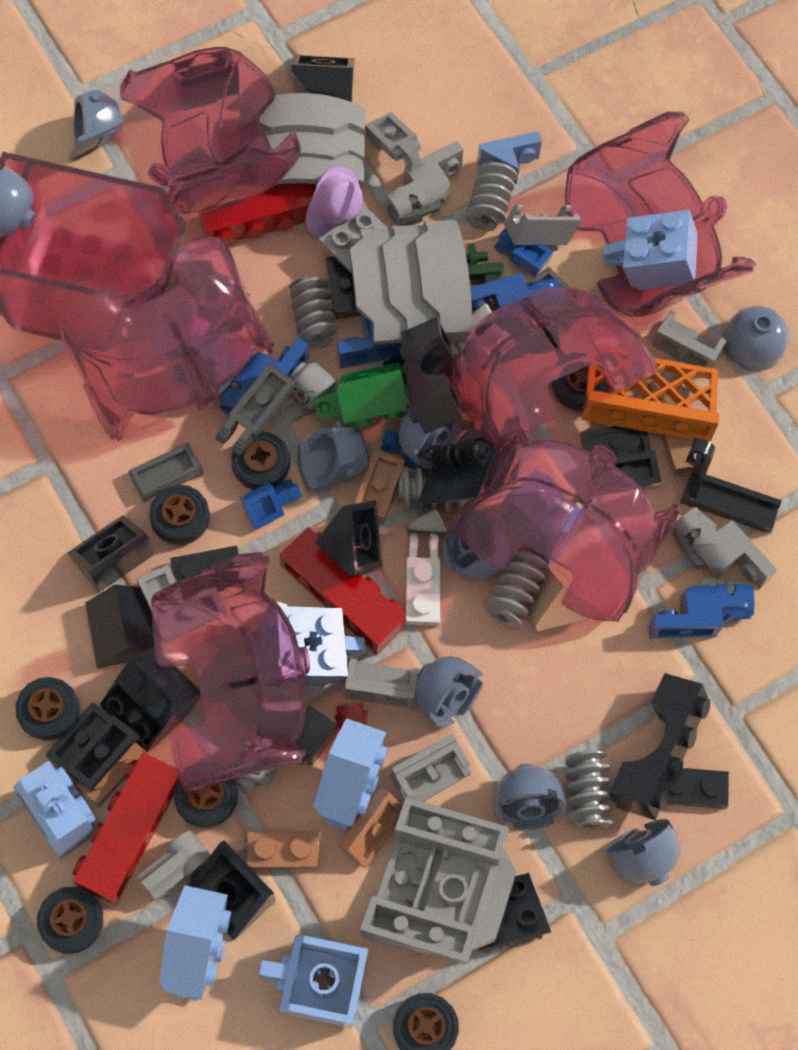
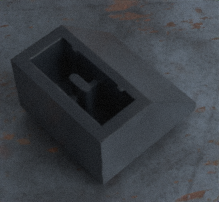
[99,646,203,753]

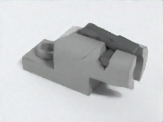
[384,141,464,225]
[672,507,777,589]

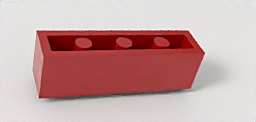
[197,183,317,248]
[279,527,407,655]
[72,752,182,906]

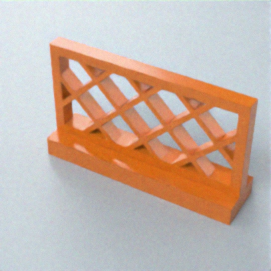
[581,346,719,442]

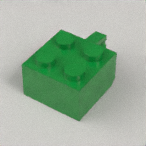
[314,362,408,427]

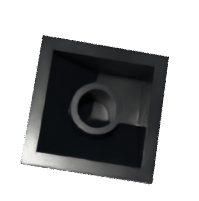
[291,55,355,102]

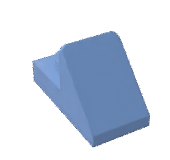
[477,131,542,184]

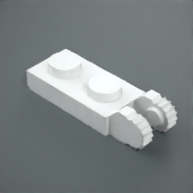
[406,533,440,626]

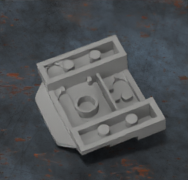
[239,93,365,187]
[349,220,472,344]
[360,797,516,965]

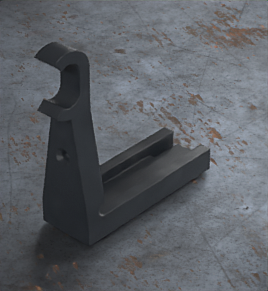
[680,438,782,534]

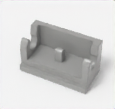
[503,205,581,245]
[652,310,727,368]
[344,658,419,709]
[390,734,470,802]

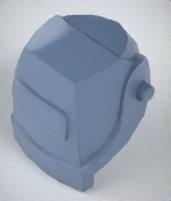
[68,90,124,159]
[298,421,369,489]

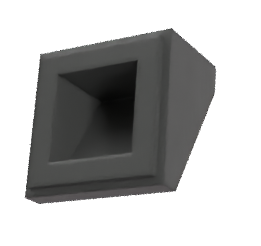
[406,509,448,535]

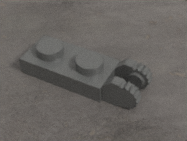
[216,363,297,456]

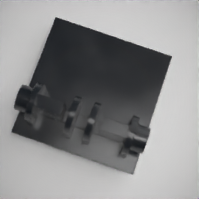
[418,441,498,504]
[477,873,551,954]

